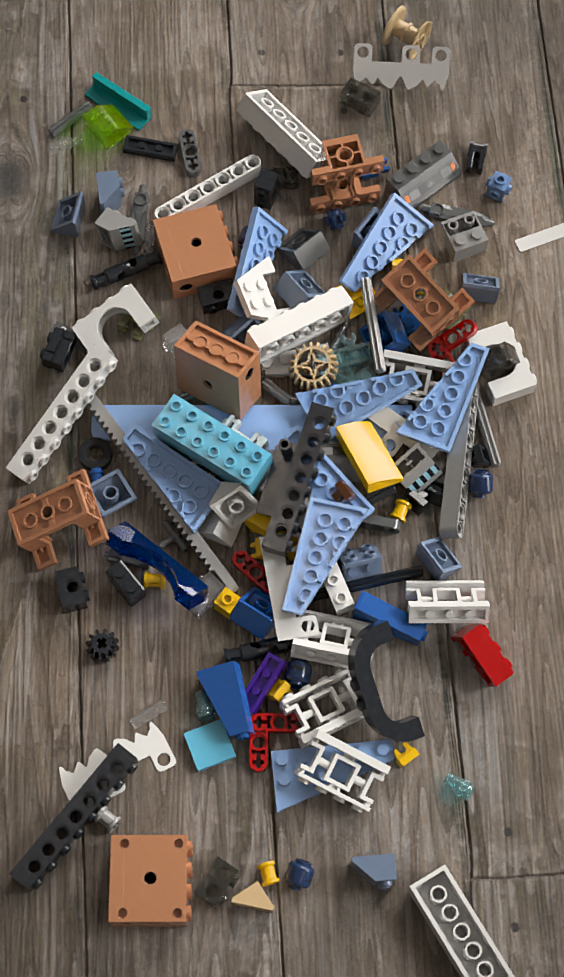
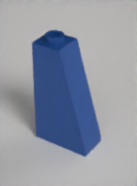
[353,590,428,646]
[196,661,255,741]

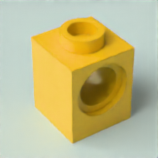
[214,587,241,620]

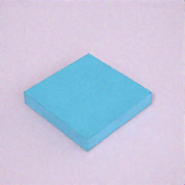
[184,719,236,772]

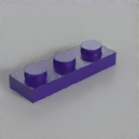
[245,652,287,714]

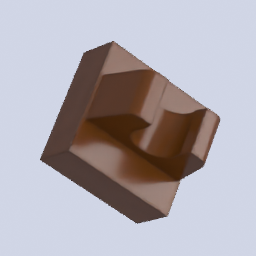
[331,480,356,503]

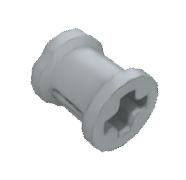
[94,806,122,833]

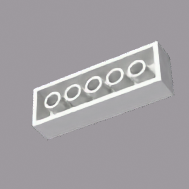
[236,89,322,178]
[244,286,354,364]
[407,865,514,977]

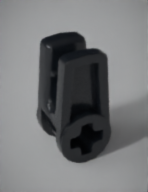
[466,140,488,175]

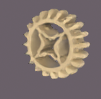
[288,342,339,391]

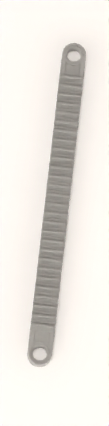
[83,382,239,593]

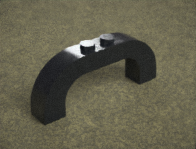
[348,620,425,742]

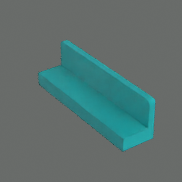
[85,72,152,131]

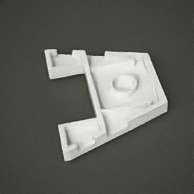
[233,256,291,321]

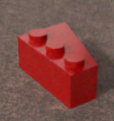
[450,623,514,687]

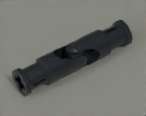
[90,249,163,290]
[223,636,293,663]

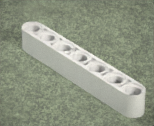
[155,155,261,219]

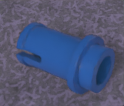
[89,467,104,482]

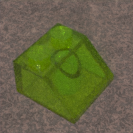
[82,104,134,150]

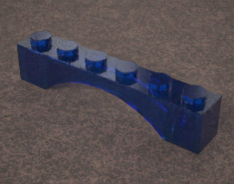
[106,521,209,611]

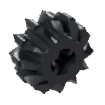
[85,629,120,663]

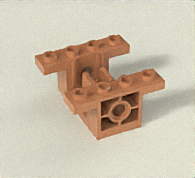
[309,134,385,214]
[374,248,475,352]
[7,469,109,571]

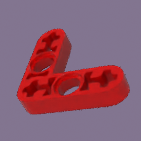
[428,319,478,376]
[249,713,308,773]

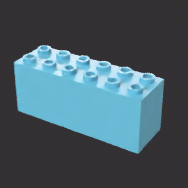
[152,394,273,497]

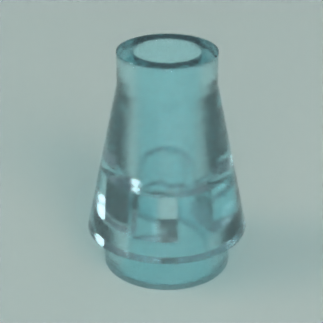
[194,690,215,722]
[444,772,475,801]

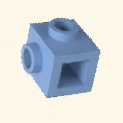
[485,171,512,203]

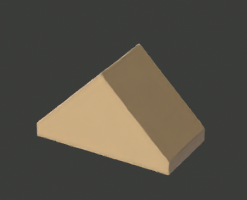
[232,881,274,913]

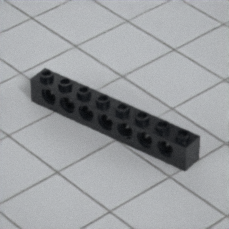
[262,402,337,557]
[9,743,138,892]

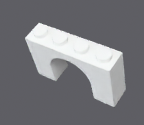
[71,284,160,366]
[464,321,537,406]

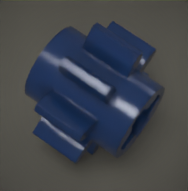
[323,208,347,230]

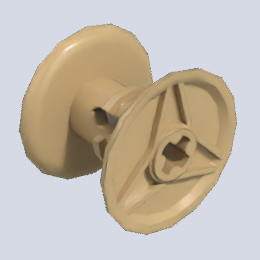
[381,6,432,60]

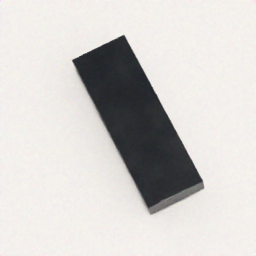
[122,135,178,162]

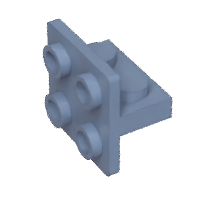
[339,544,383,582]

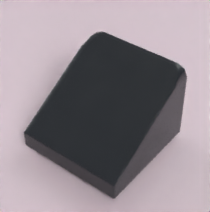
[425,480,444,507]

